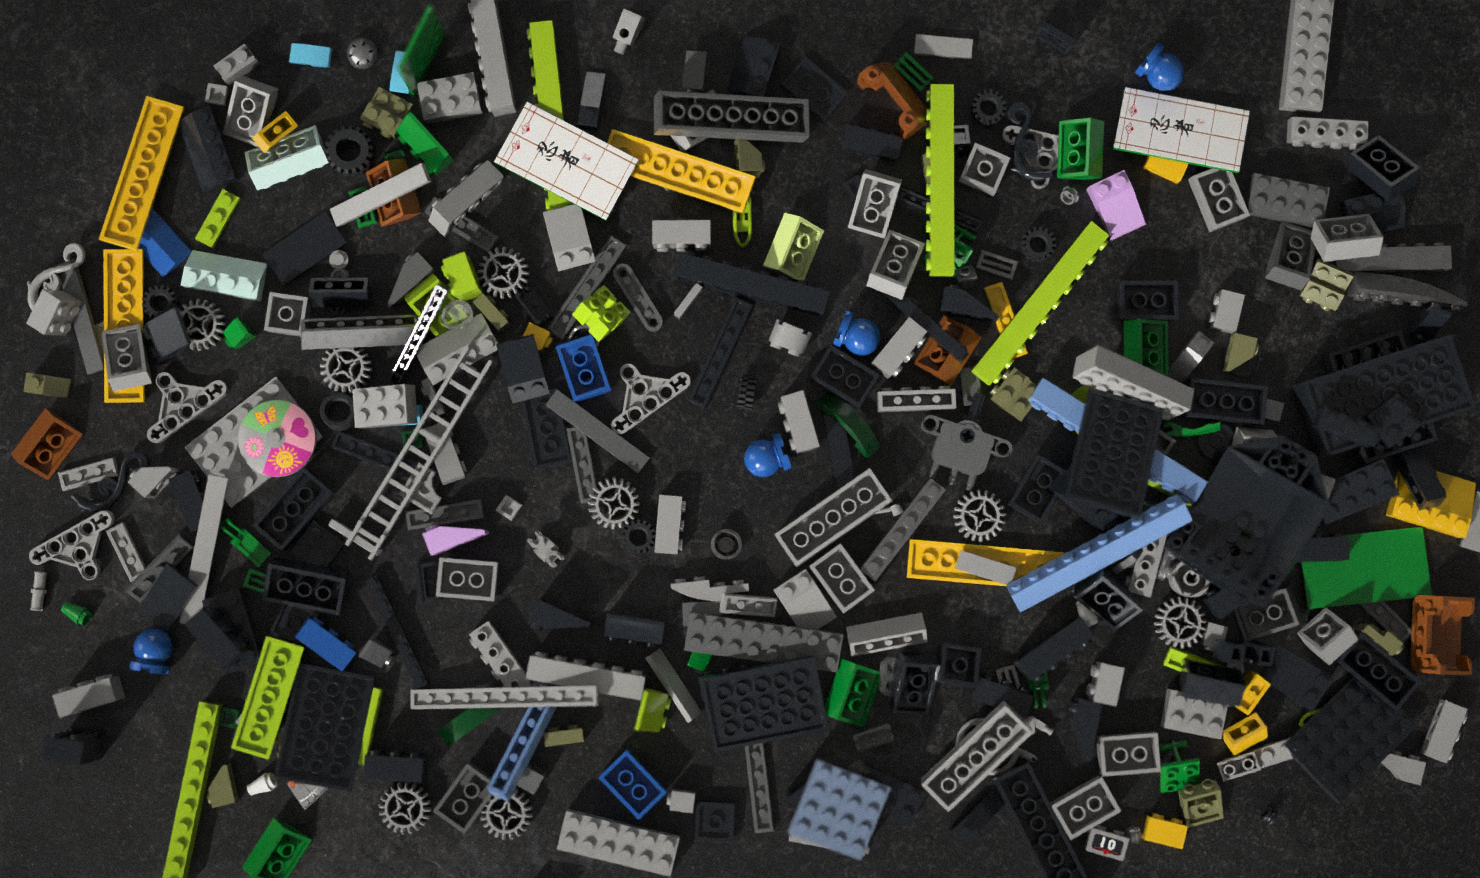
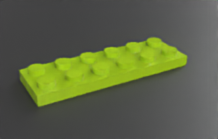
[231,636,305,760]

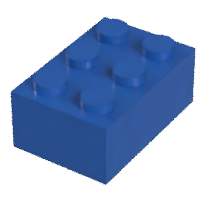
[598,749,667,820]

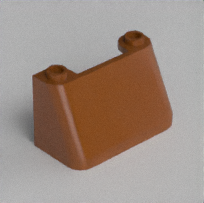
[857,62,929,142]
[1410,595,1475,675]

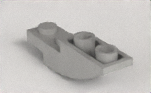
[671,576,749,601]
[1217,737,1293,782]

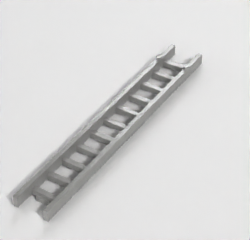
[345,346,493,560]

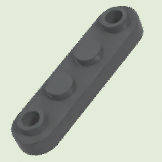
[613,264,663,332]

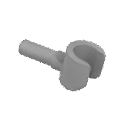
[875,504,903,516]

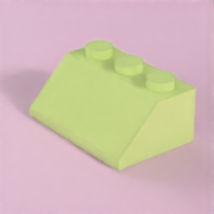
[763,213,824,281]

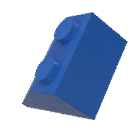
[555,334,612,403]

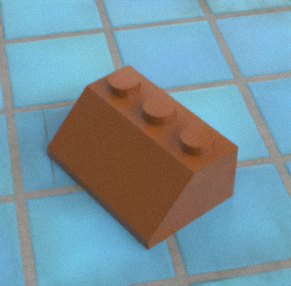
[366,158,422,227]
[913,316,981,386]
[11,408,83,480]

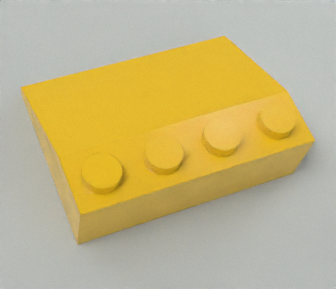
[1386,471,1476,538]

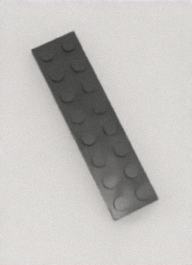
[684,611,843,672]

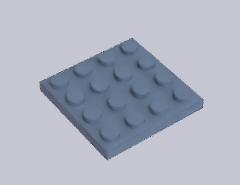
[787,759,890,860]

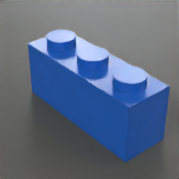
[295,617,356,671]

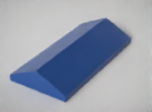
[138,208,192,278]

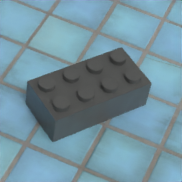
[1245,173,1330,227]

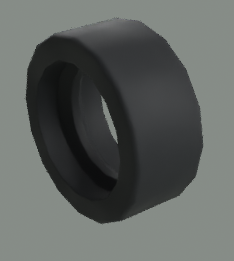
[320,392,355,431]

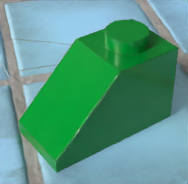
[223,317,256,350]

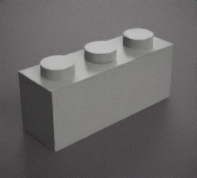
[423,423,467,485]
[654,495,686,554]
[1420,699,1468,763]

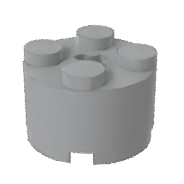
[768,319,812,357]
[1168,560,1210,597]

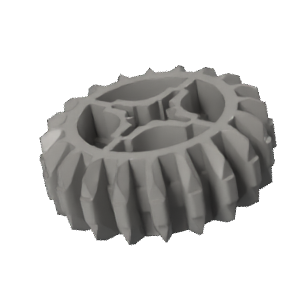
[477,247,530,299]
[179,299,226,351]
[320,347,373,394]
[587,477,640,529]
[953,490,1006,542]
[1154,596,1207,649]
[379,782,432,834]
[481,788,533,840]

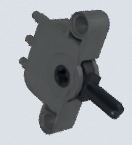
[921,392,1012,491]

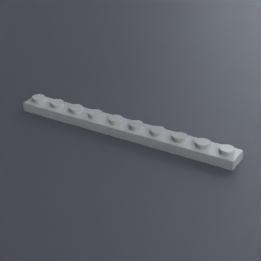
[411,686,599,709]

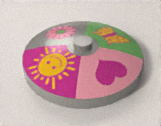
[238,400,317,477]

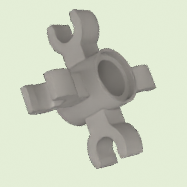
[527,531,564,567]

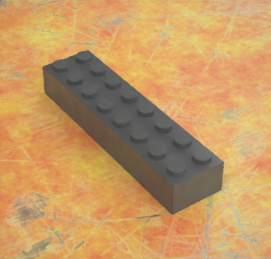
[654,91,809,143]

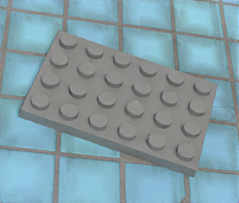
[184,376,323,508]

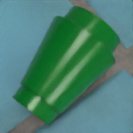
[61,601,92,626]

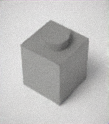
[1200,622,1228,652]
[667,789,695,813]

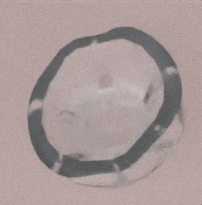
[441,300,473,331]

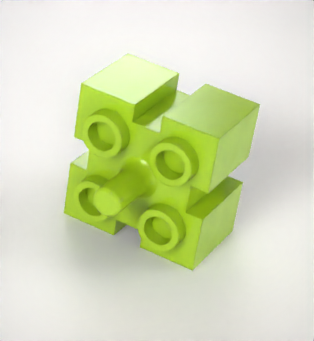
[572,285,630,342]

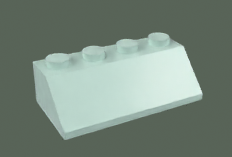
[245,125,329,190]
[181,250,268,301]

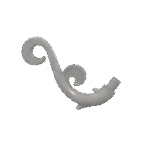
[27,243,85,310]

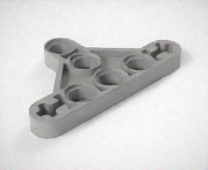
[1002,125,1059,189]
[611,364,691,435]
[147,372,228,443]
[29,510,115,580]

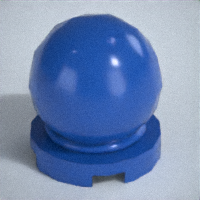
[1134,42,1185,91]
[832,310,881,356]
[744,433,792,477]
[129,628,172,674]

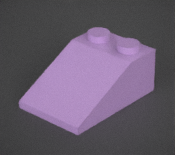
[1086,170,1146,241]
[423,524,489,555]

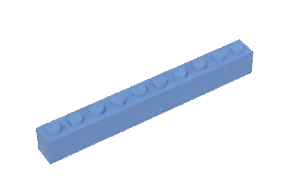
[1028,378,1208,504]
[1006,494,1193,612]

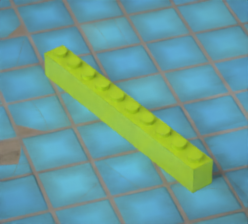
[527,20,573,210]
[926,84,954,276]
[971,221,1109,386]
[163,700,223,878]

